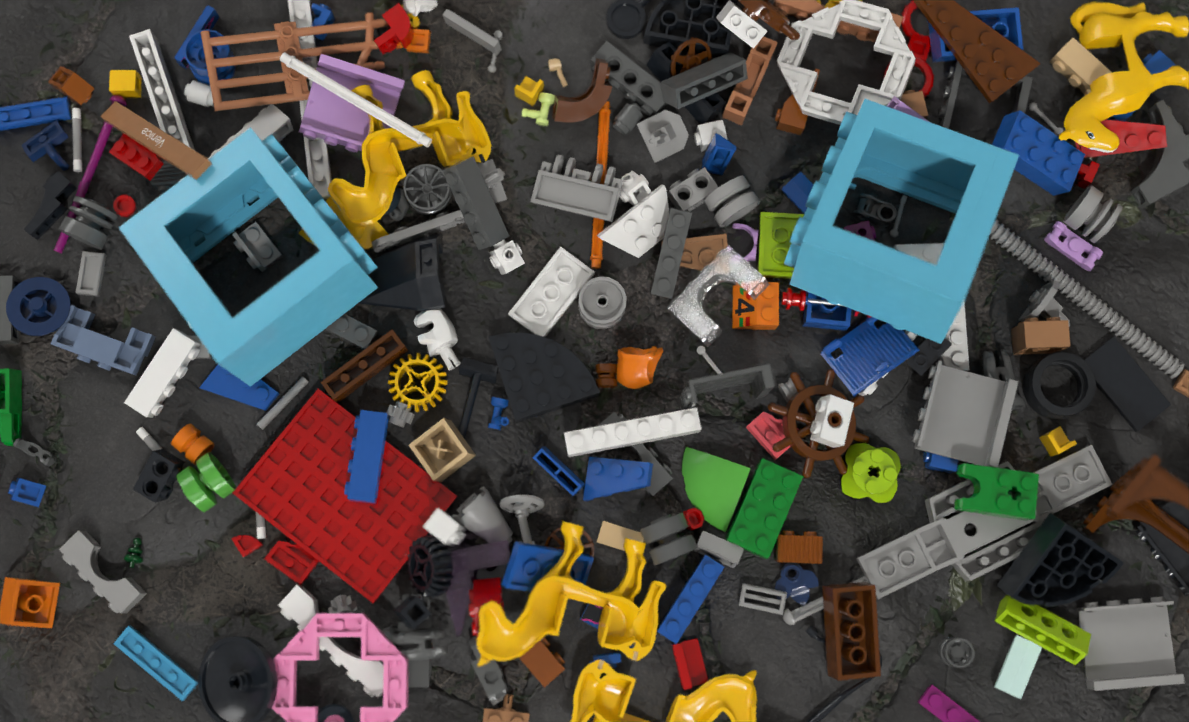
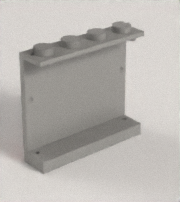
[912,361,1018,468]
[1077,597,1185,691]

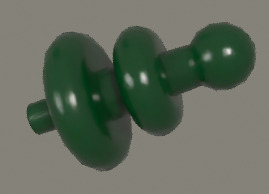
[124,538,143,568]

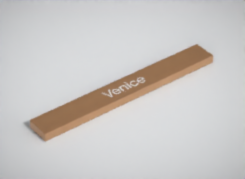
[100,101,212,180]

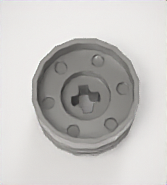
[1063,185,1123,243]

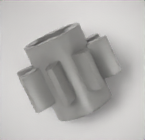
[386,401,415,428]
[328,595,358,613]

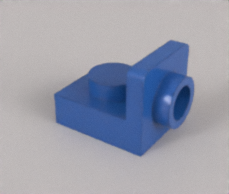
[311,3,335,41]
[8,477,46,507]
[589,652,621,668]

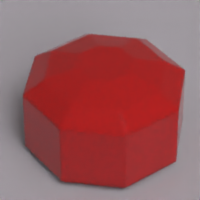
[683,507,704,531]

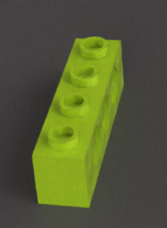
[995,595,1091,665]

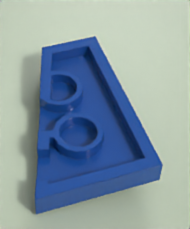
[199,364,279,411]
[583,457,653,501]

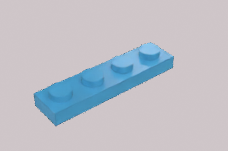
[114,626,198,701]

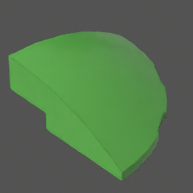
[682,447,750,532]

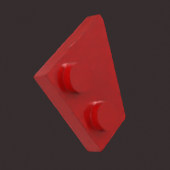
[264,541,319,586]

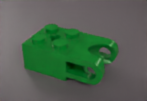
[0,369,22,446]
[954,464,1039,521]

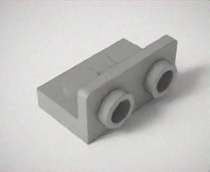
[232,222,283,272]

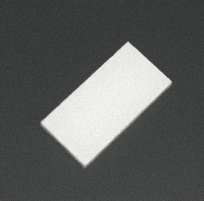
[508,247,595,337]

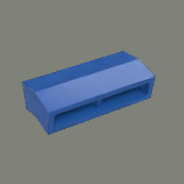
[781,172,814,214]
[533,446,585,496]

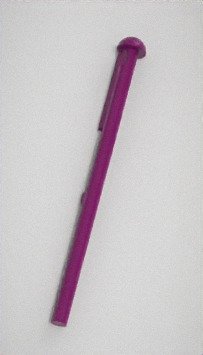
[53,95,126,254]

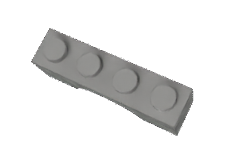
[59,530,147,613]

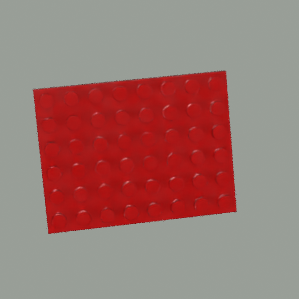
[233,389,457,604]

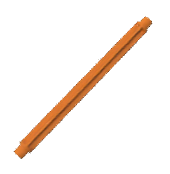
[590,101,611,269]

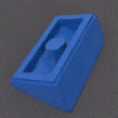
[702,133,736,175]

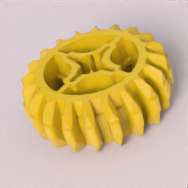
[388,353,448,412]

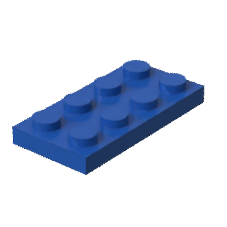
[501,541,594,592]

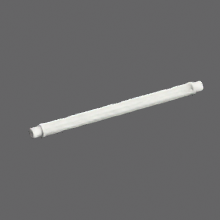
[280,52,432,148]

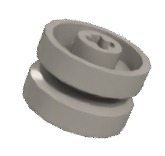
[704,175,760,227]
[578,277,627,329]

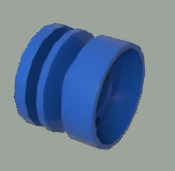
[184,29,236,85]

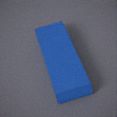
[0,97,72,131]

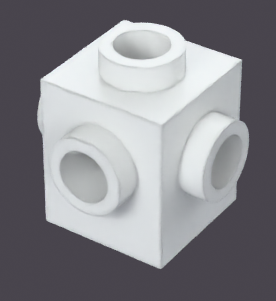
[619,171,651,206]
[489,240,525,275]

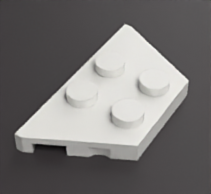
[597,184,669,258]

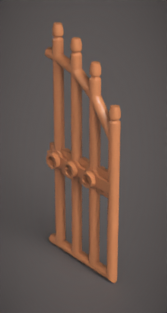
[200,13,388,111]

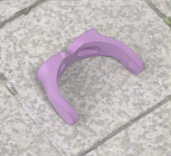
[729,223,758,263]

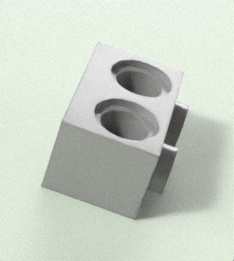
[668,167,719,212]

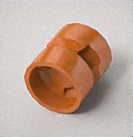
[171,423,215,465]

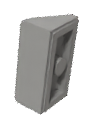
[694,531,743,568]

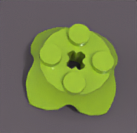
[841,443,901,503]

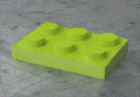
[758,212,804,279]

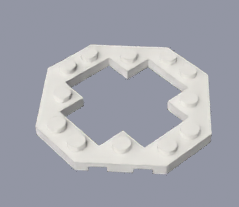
[777,0,915,125]

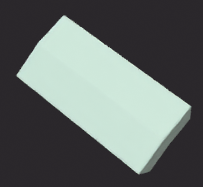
[994,635,1042,699]

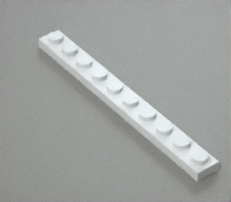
[288,0,332,200]

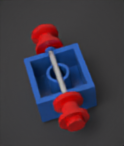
[781,288,872,331]

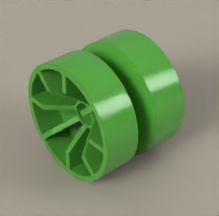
[176,452,236,512]

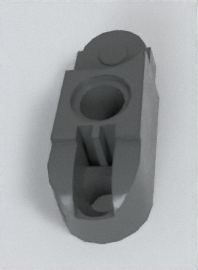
[468,636,508,705]

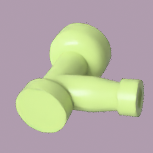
[522,92,555,126]

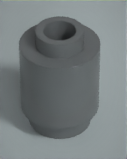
[612,103,643,135]

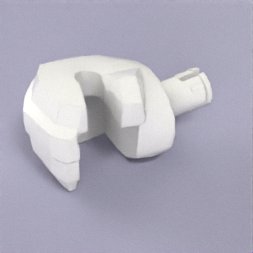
[414,308,461,370]

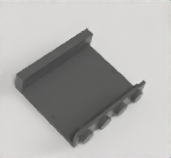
[680,364,775,409]

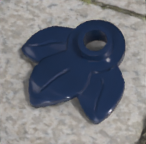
[775,562,819,605]

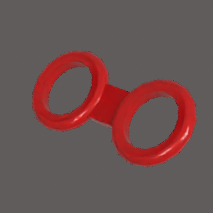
[884,1,934,98]

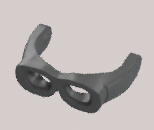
[13,438,57,467]

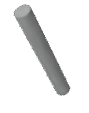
[257,376,309,430]

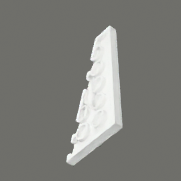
[894,243,969,371]

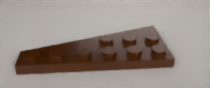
[913,0,1041,103]

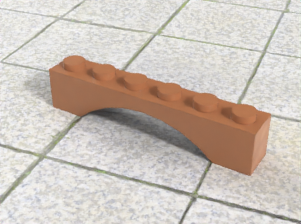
[773,0,903,42]

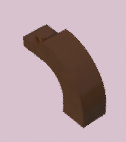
[552,58,612,123]

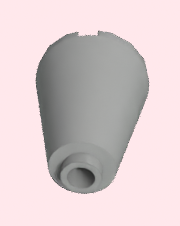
[452,486,513,548]

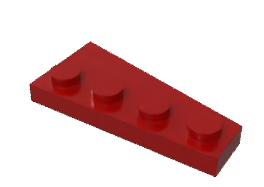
[1075,119,1167,158]

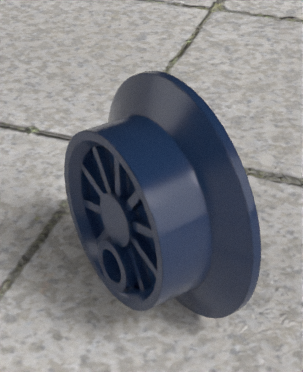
[6,277,71,336]

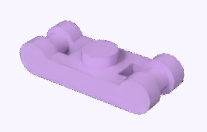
[1044,221,1103,271]

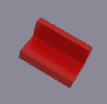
[671,638,708,690]

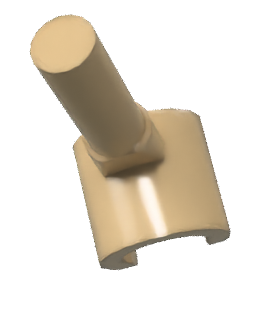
[548,58,568,87]

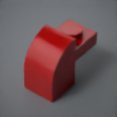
[374,3,414,54]

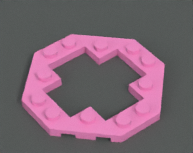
[272,613,409,722]

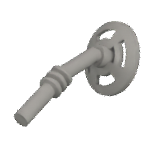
[500,495,544,545]

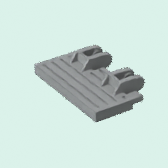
[530,155,623,222]

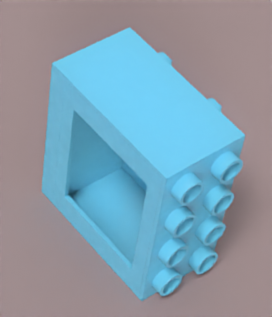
[784,99,1019,344]
[119,127,378,387]

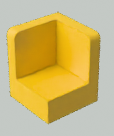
[109,70,142,98]
[514,76,544,106]
[1039,426,1077,457]

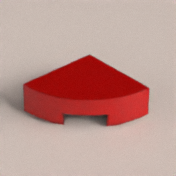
[231,535,263,557]

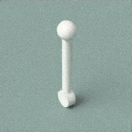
[697,346,722,374]

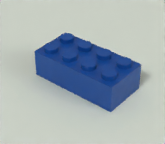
[928,7,1023,62]
[992,110,1085,196]

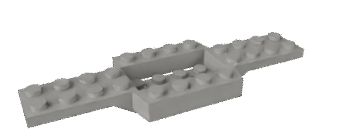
[856,445,1113,599]

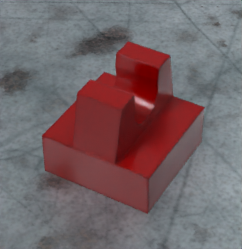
[1076,161,1100,189]

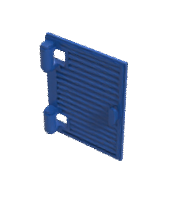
[820,317,920,396]

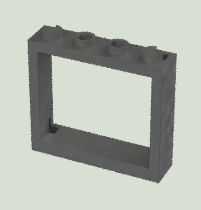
[938,60,1033,129]

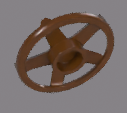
[671,37,711,76]

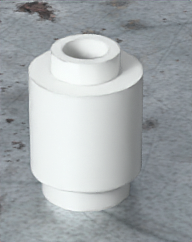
[184,80,214,107]

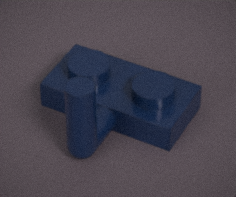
[21,120,69,171]

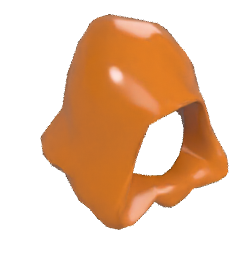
[617,346,663,389]

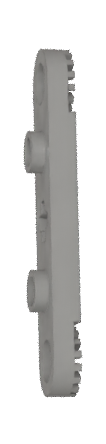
[372,210,465,252]

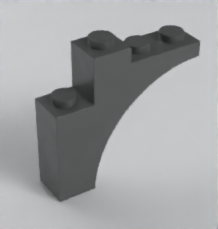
[1131,100,1189,209]

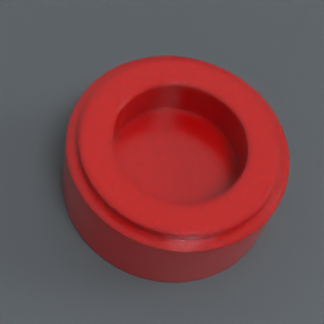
[113,195,136,217]

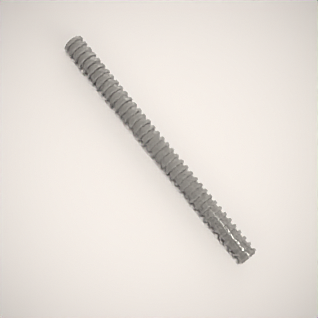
[989,219,1185,379]

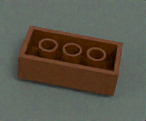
[822,582,881,681]

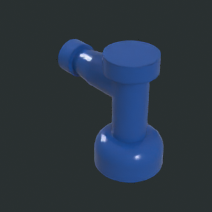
[488,397,509,430]

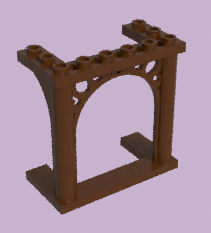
[1082,454,1189,613]

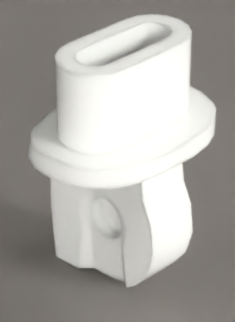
[403,0,437,17]

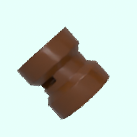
[595,363,617,388]

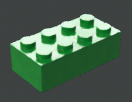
[725,458,803,559]

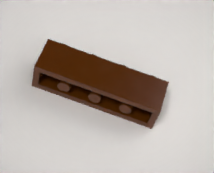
[320,329,408,403]

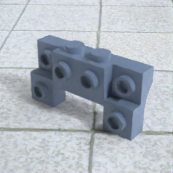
[51,305,156,376]

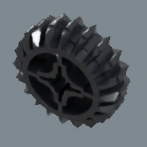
[407,535,454,597]

